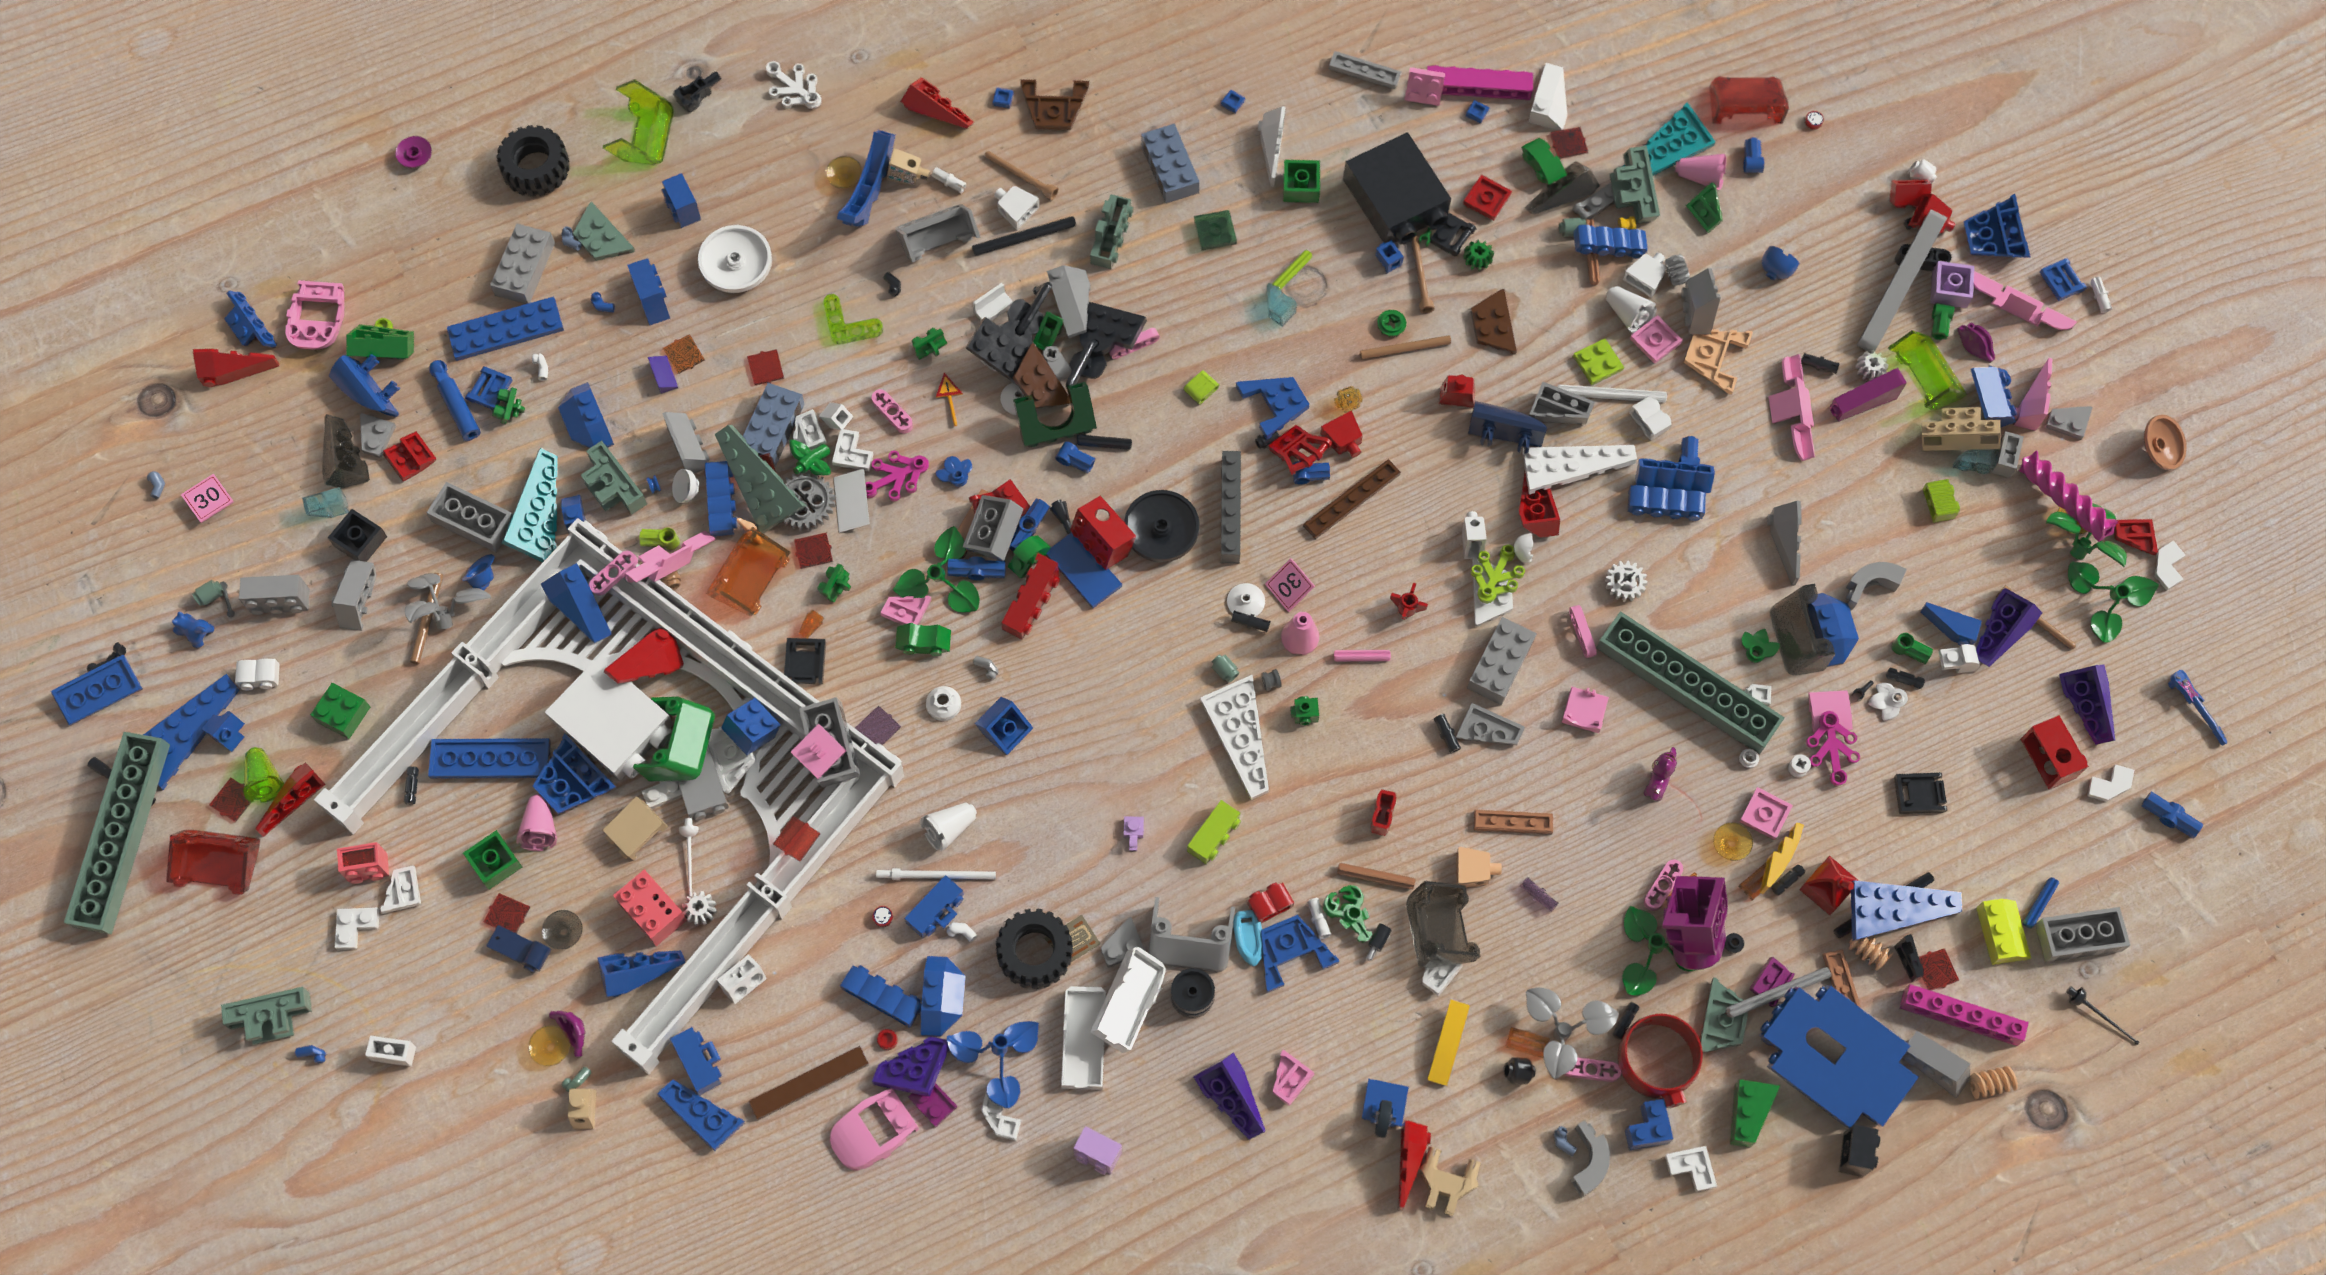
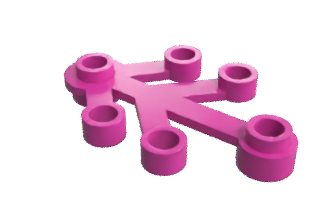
[865,450,929,502]
[1806,711,1860,786]

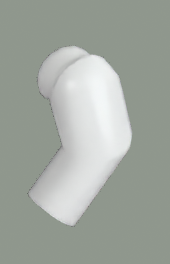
[532,353,548,381]
[947,922,977,942]

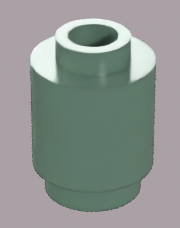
[1559,218,1586,237]
[192,580,224,606]
[1211,654,1240,683]

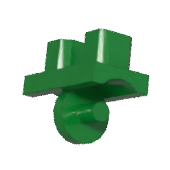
[912,327,947,360]
[492,387,525,424]
[817,564,851,603]

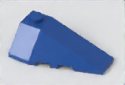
[540,563,612,644]
[597,950,685,997]

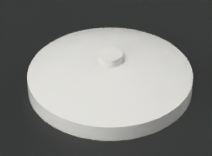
[698,225,772,293]

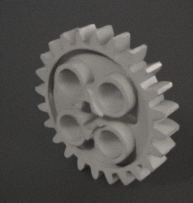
[784,472,835,531]

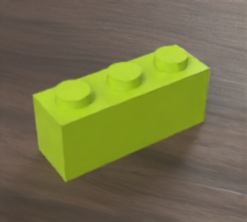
[1187,800,1241,864]

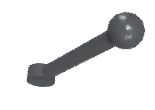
[220,581,235,617]

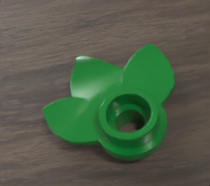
[1741,629,1780,663]

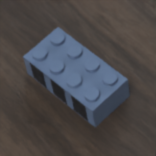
[1141,123,1200,203]
[743,383,805,467]

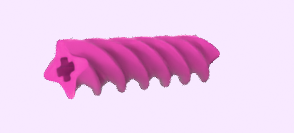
[2019,450,2118,542]

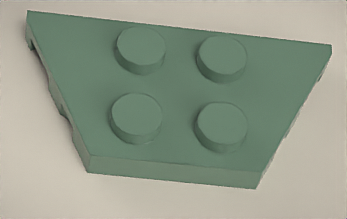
[573,202,635,261]
[1700,977,1748,1053]

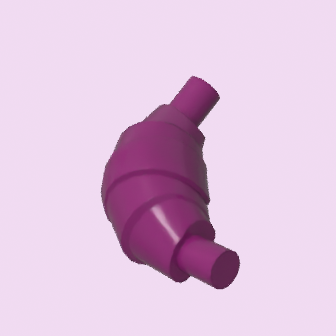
[549,1010,586,1057]

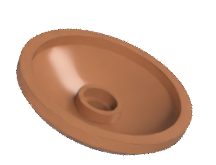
[2144,415,2187,470]

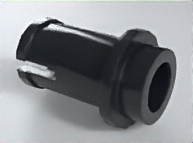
[1255,431,1280,449]

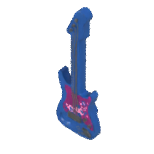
[2168,670,2227,746]

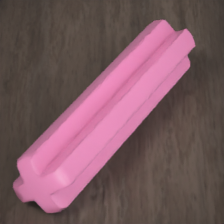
[1334,650,1391,662]

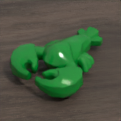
[1323,885,1373,943]

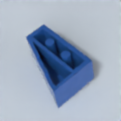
[627,258,671,325]

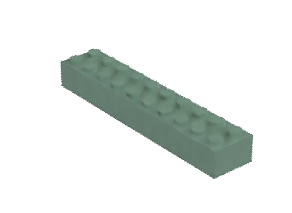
[1596,611,1785,755]
[64,732,170,935]

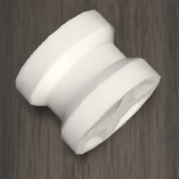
[1788,754,1811,778]

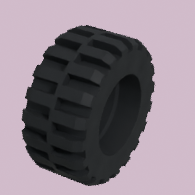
[497,125,570,197]
[996,908,1073,989]

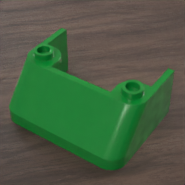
[633,696,715,782]

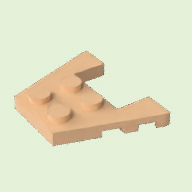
[1684,329,1753,395]

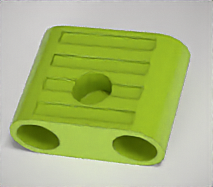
[1183,370,1220,404]

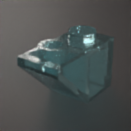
[1266,283,1297,327]
[1953,449,1997,474]
[302,487,349,518]

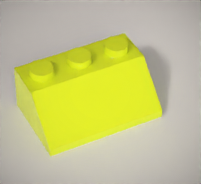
[1976,898,2031,965]

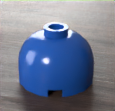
[1762,246,1800,280]

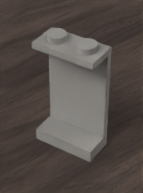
[678,744,729,821]

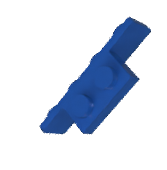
[224,291,277,348]

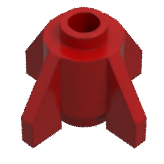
[1390,582,1428,620]

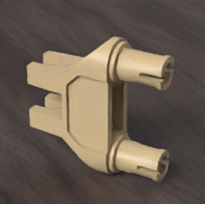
[1420,1147,1481,1216]

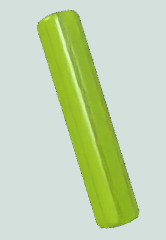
[1272,250,1312,292]

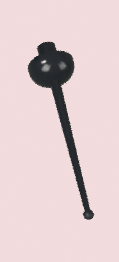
[2066,986,2139,1045]

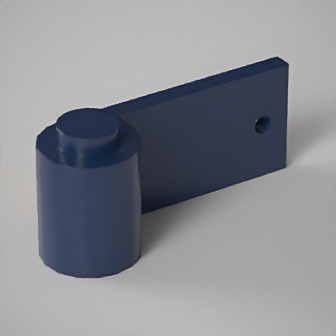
[486,925,551,973]

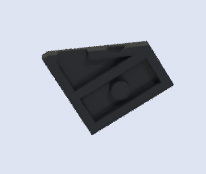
[1894,934,1924,983]

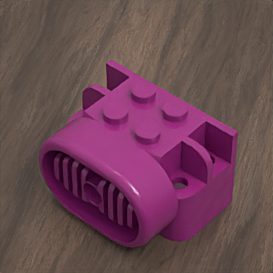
[1662,876,1728,970]

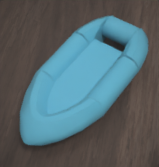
[1233,909,1263,966]

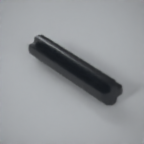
[1077,434,1132,450]

